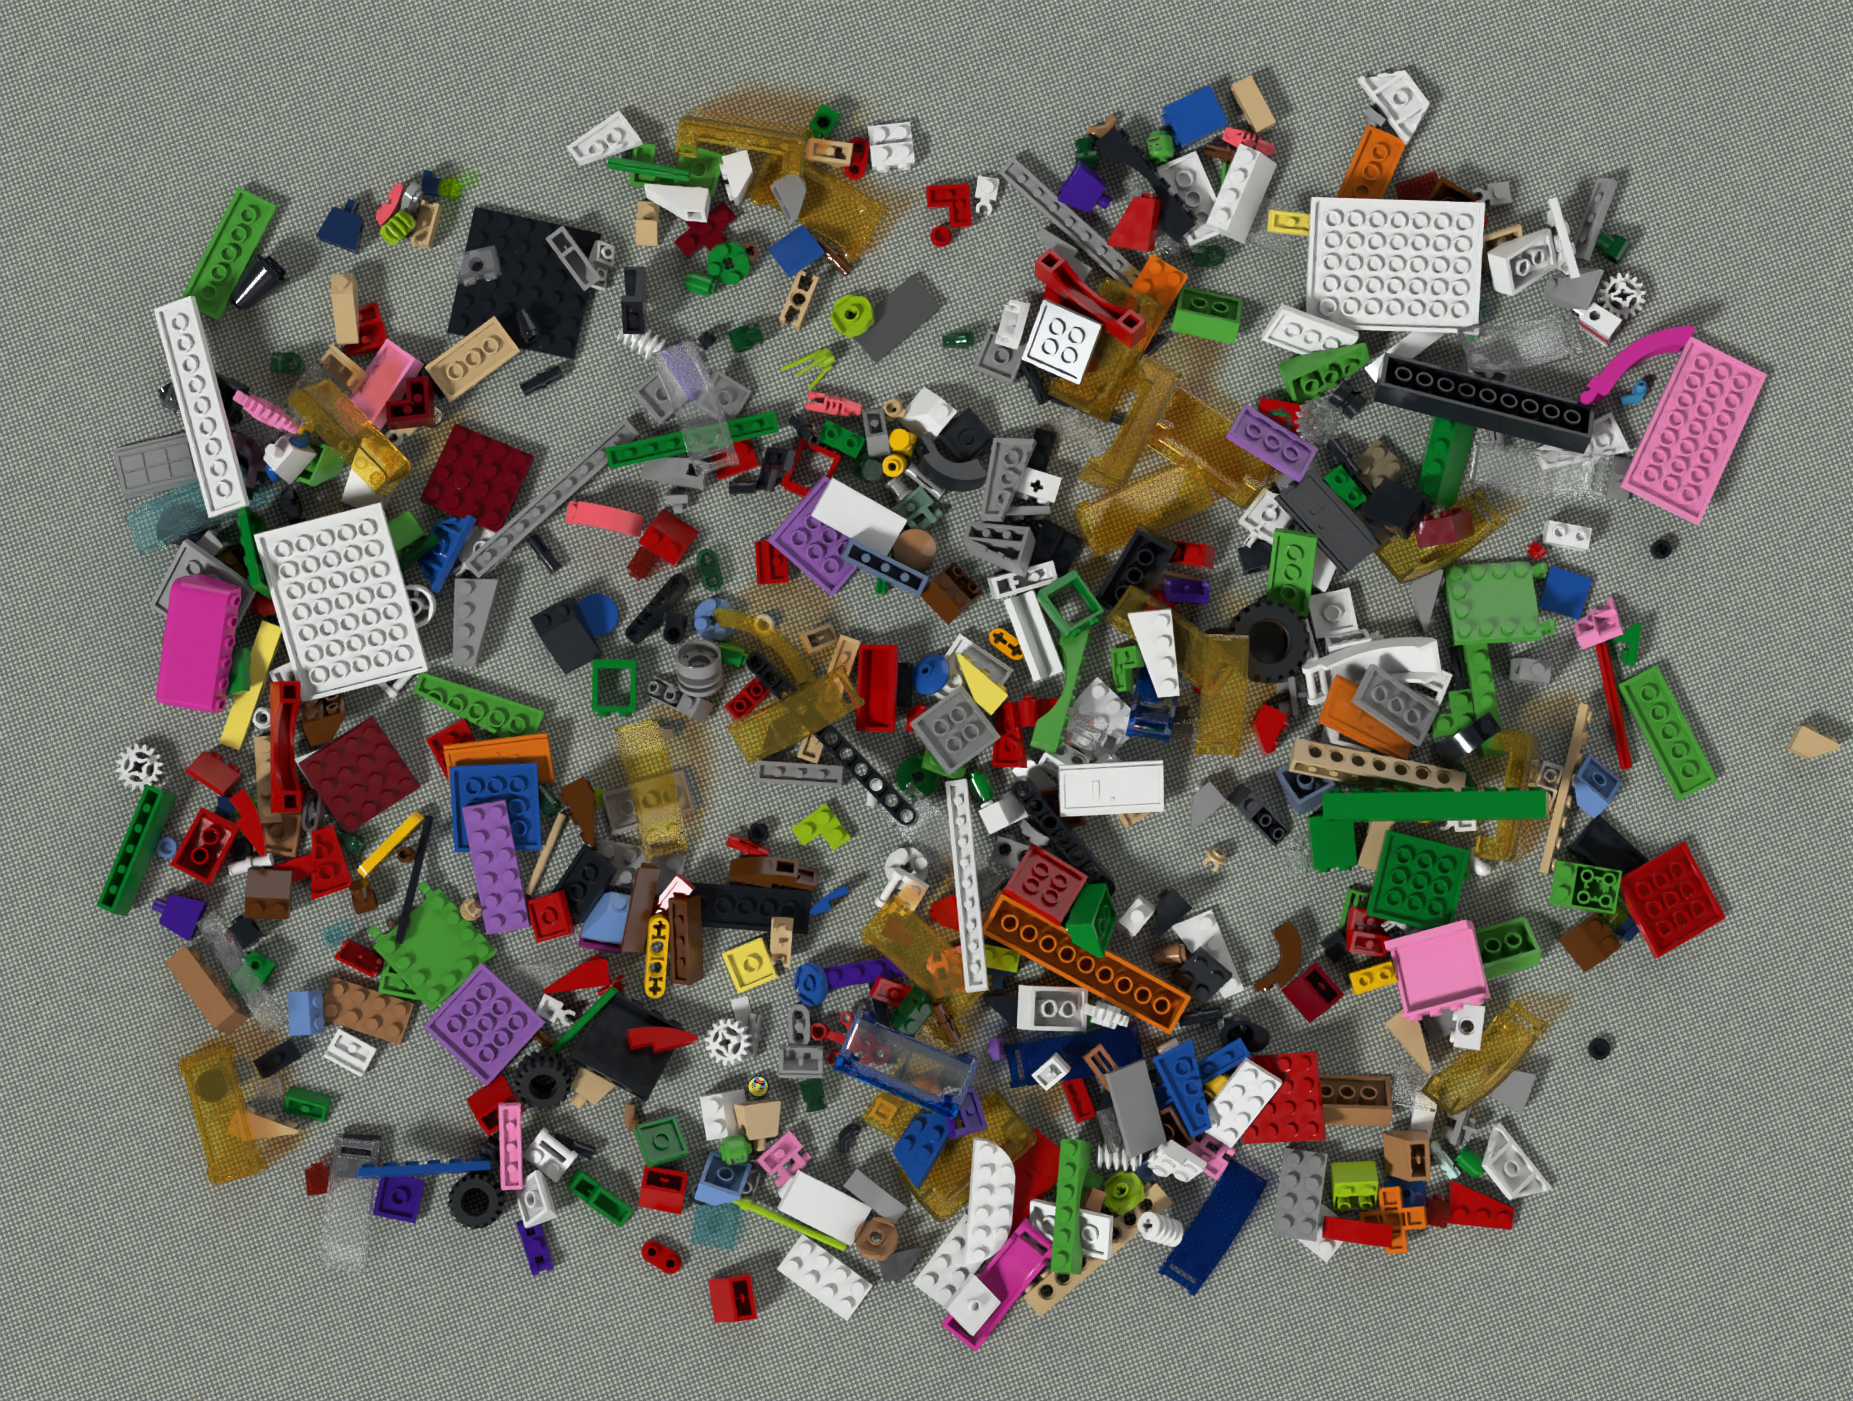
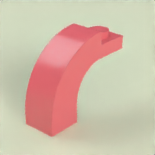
[565,501,644,537]

